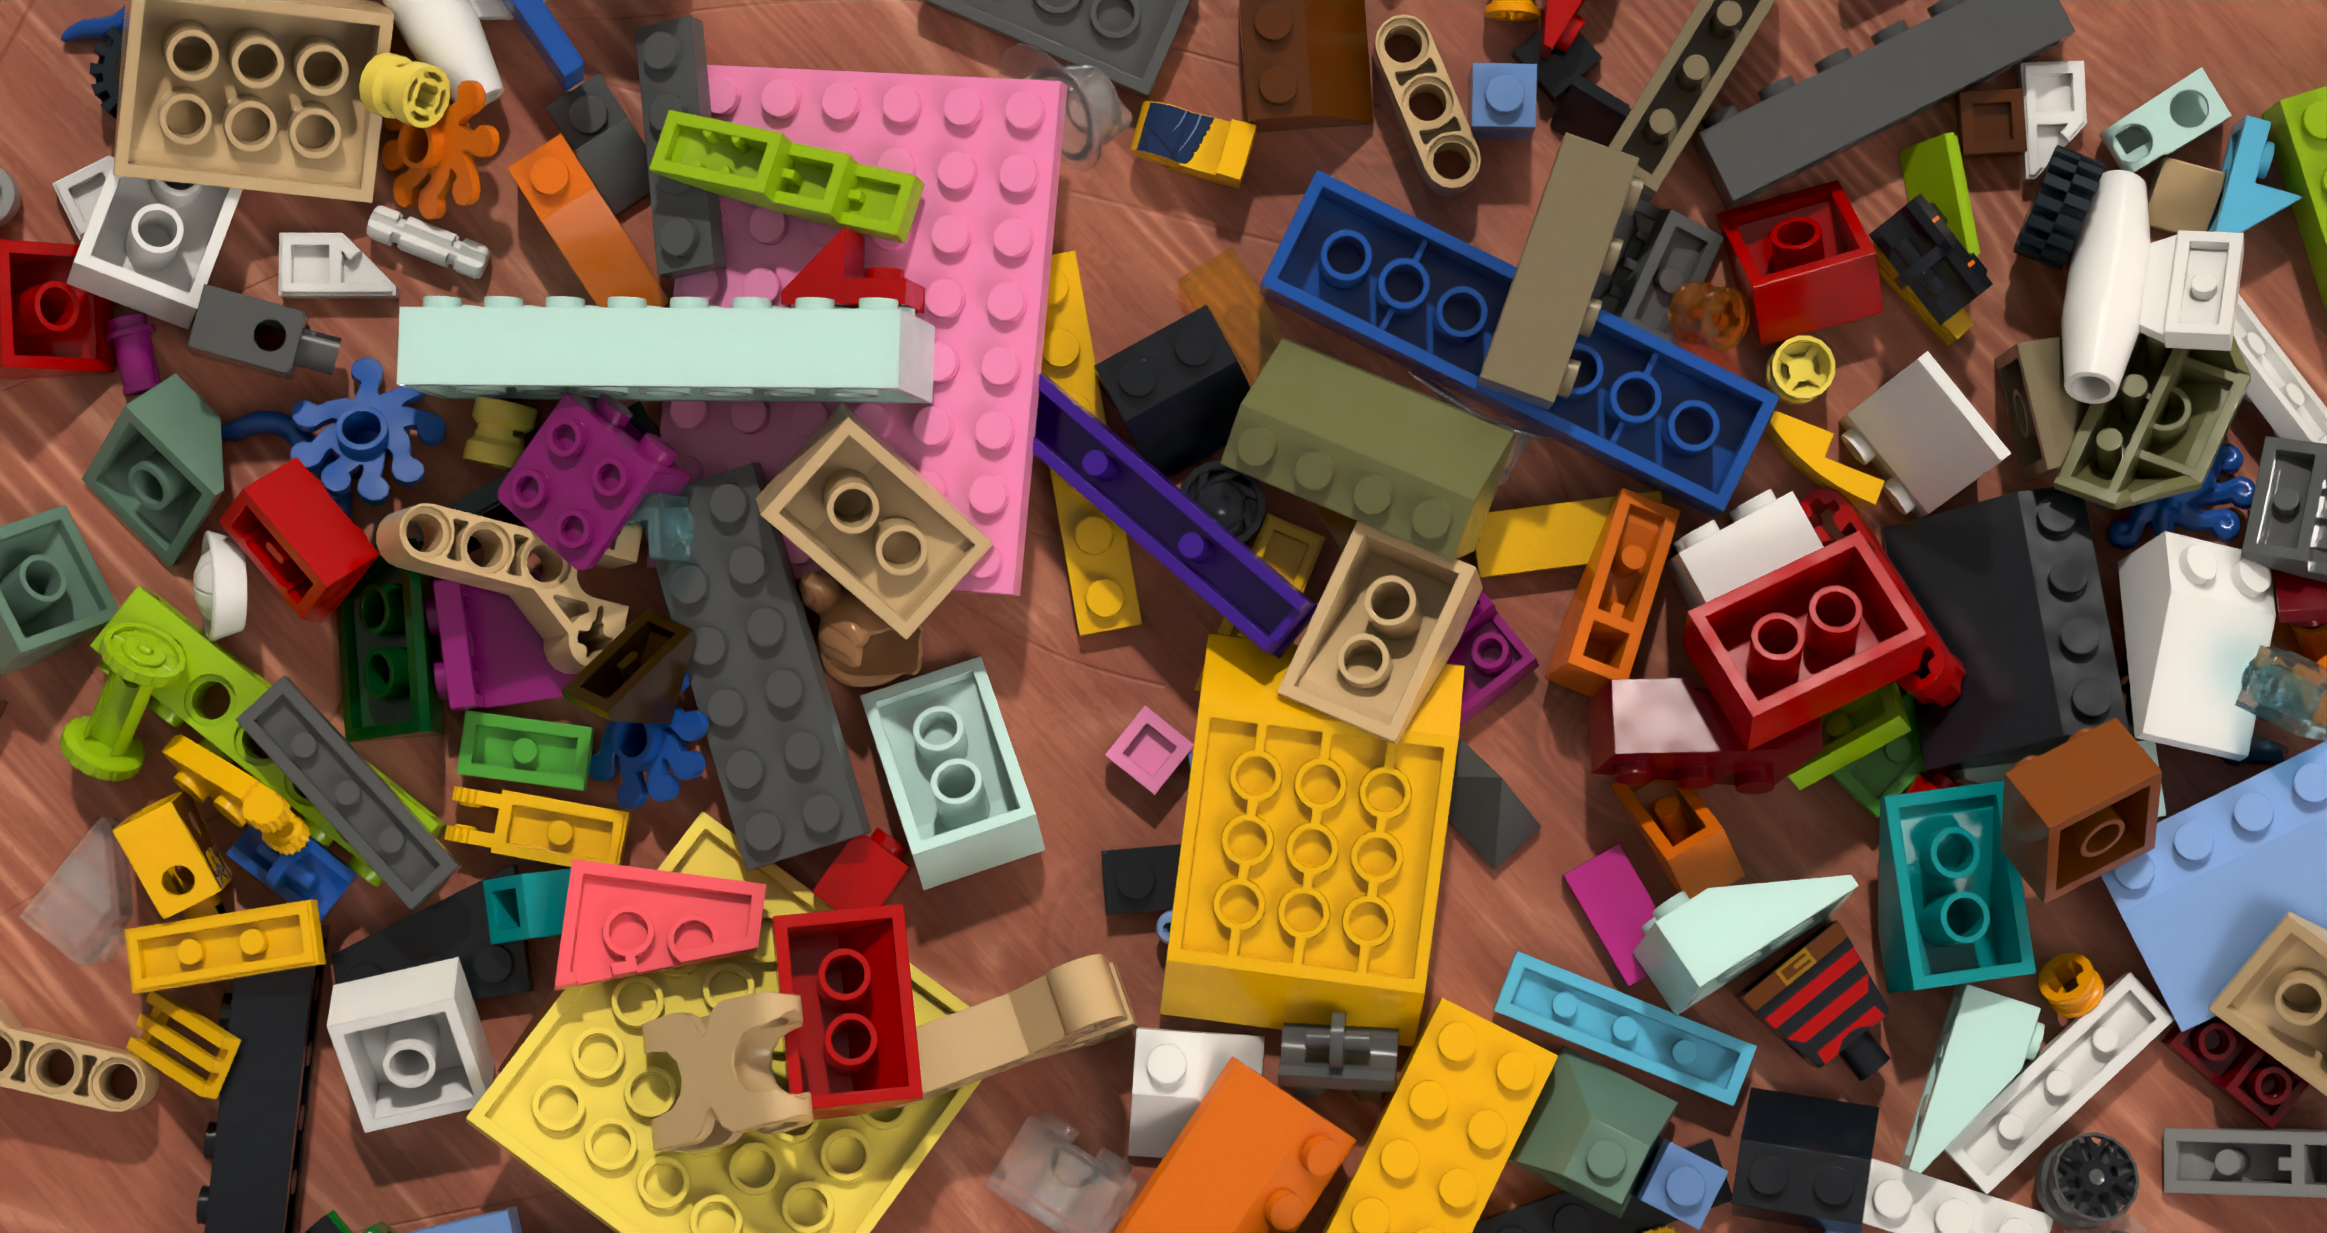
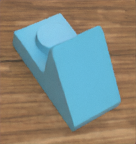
[2207,115,2303,233]

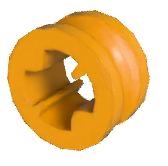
[1484,0,1541,22]
[2038,952,2104,1018]

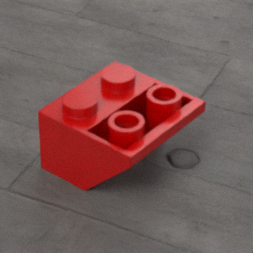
[219,457,380,623]

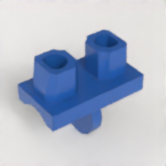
[226,825,358,923]

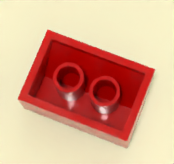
[772,904,923,1120]

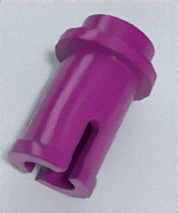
[105,313,162,397]

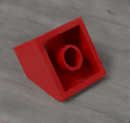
[1717,180,1884,346]
[0,239,115,379]

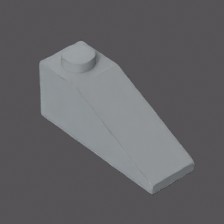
[2164,1128,2327,1198]

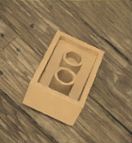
[755,403,993,640]
[1277,521,1483,745]
[2208,911,2327,1096]

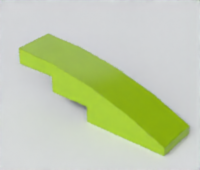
[649,110,925,244]

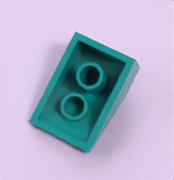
[1878,781,2036,993]

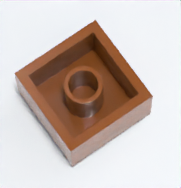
[2000,717,2162,904]

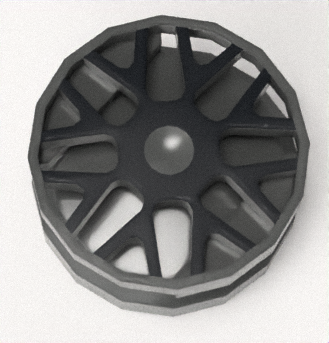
[2035,1132,2140,1230]

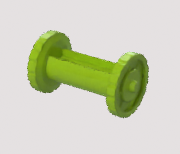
[59,622,187,781]

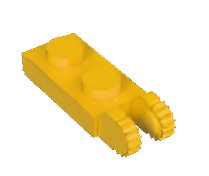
[161,734,311,856]
[444,786,631,867]

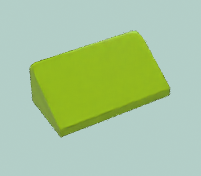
[1899,132,1980,257]

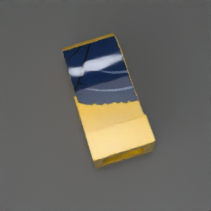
[1129,101,1256,190]

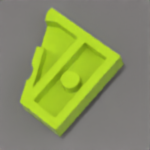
[1788,681,1912,790]

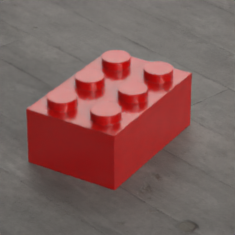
[1683,530,1927,751]

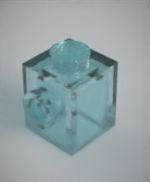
[2235,645,2327,741]

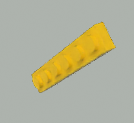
[1041,251,1143,637]

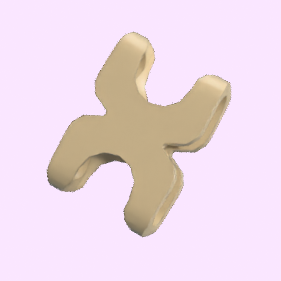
[642,992,813,1153]

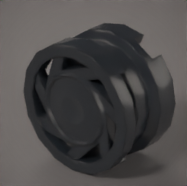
[1180,460,1266,545]

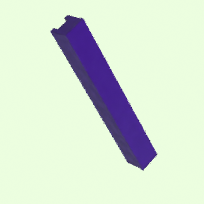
[1032,371,1317,658]

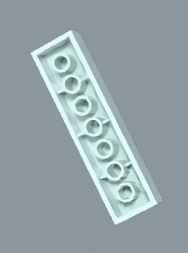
[396,296,935,403]

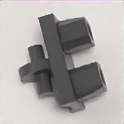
[1278,1012,1399,1102]

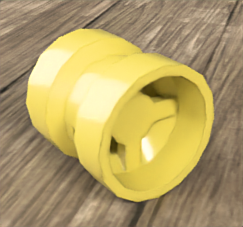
[359,52,451,128]
[1764,336,1835,405]
[462,396,538,471]

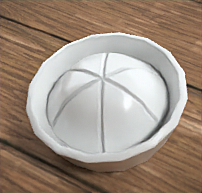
[193,530,247,642]

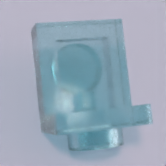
[623,493,695,562]

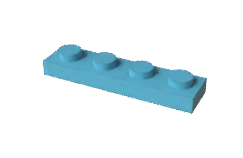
[1492,951,1757,1106]

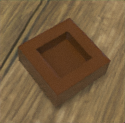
[1955,88,2027,159]

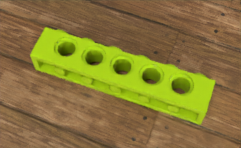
[90,585,448,887]

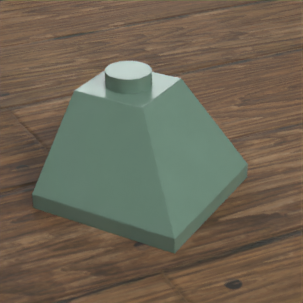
[82,373,224,567]
[0,505,119,677]
[1507,1046,1678,1219]

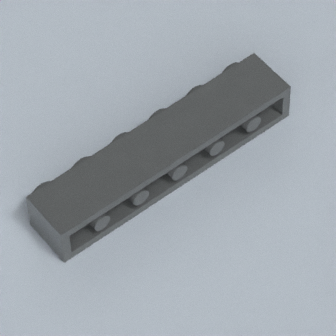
[1692,0,2075,210]

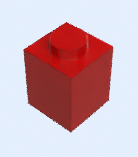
[812,827,913,910]

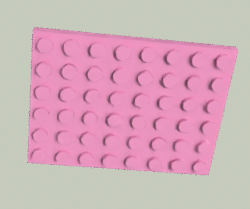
[646,65,1068,597]

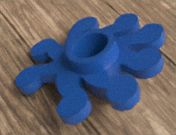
[290,358,446,506]
[2093,444,2255,550]
[589,672,709,809]

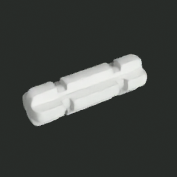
[366,205,491,279]

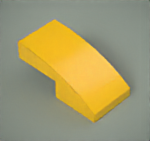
[1763,410,1885,510]

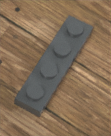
[635,16,726,279]
[236,676,462,910]

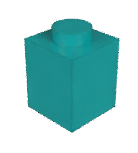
[483,868,571,945]

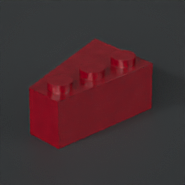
[1588,678,1823,794]

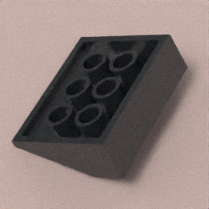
[1881,487,2129,774]

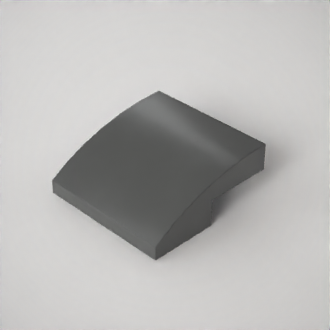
[1591,198,1724,345]
[2242,436,2327,583]

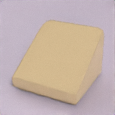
[2147,157,2226,234]

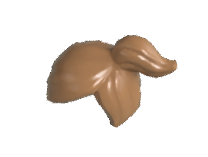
[798,569,924,687]

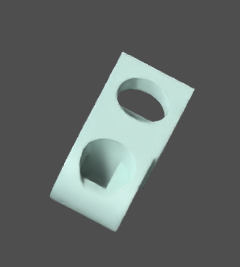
[2099,67,2232,173]

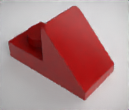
[781,228,925,313]

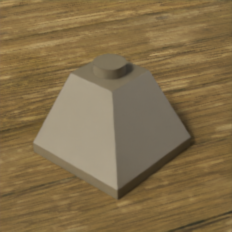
[1994,337,2090,482]

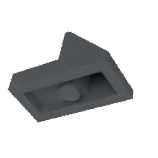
[546,73,650,216]

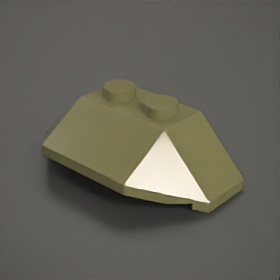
[2054,332,2251,510]

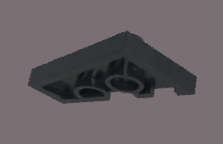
[332,864,534,1000]

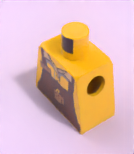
[112,789,232,919]

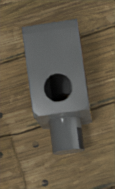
[188,284,342,380]

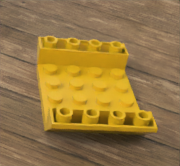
[1160,633,1465,1047]

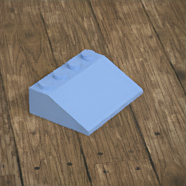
[2101,741,2327,1032]

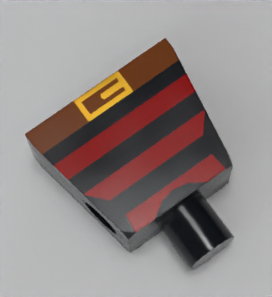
[1734,921,1890,1082]

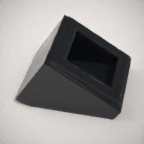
[1550,76,1631,147]

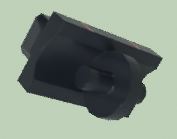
[1869,193,1993,325]

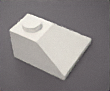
[1128,1027,1265,1158]

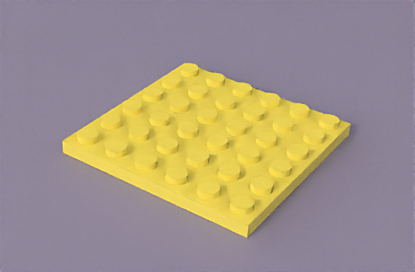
[466,811,983,1233]

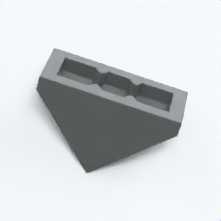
[1448,738,1541,870]

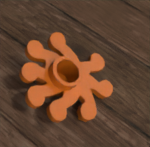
[382,80,500,220]

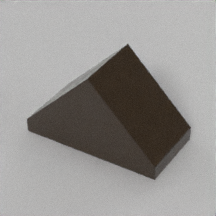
[561,609,697,725]

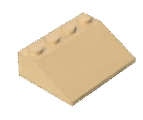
[113,0,394,203]

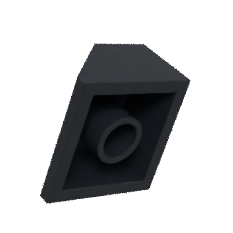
[1094,304,1250,478]
[1731,1087,1879,1233]

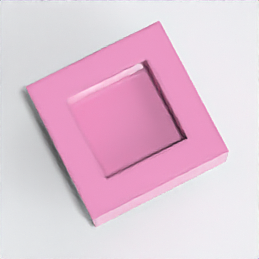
[1105,705,1194,795]

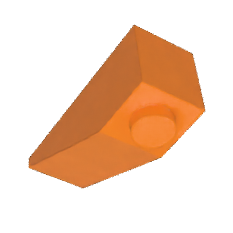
[507,133,670,308]
[1544,488,1681,697]

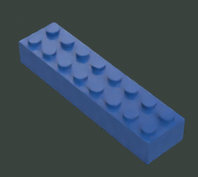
[1259,170,1780,518]

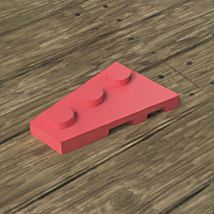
[554,859,766,991]

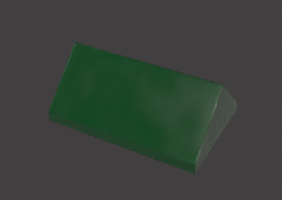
[336,538,446,743]

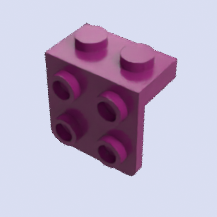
[498,392,692,570]
[425,571,581,712]

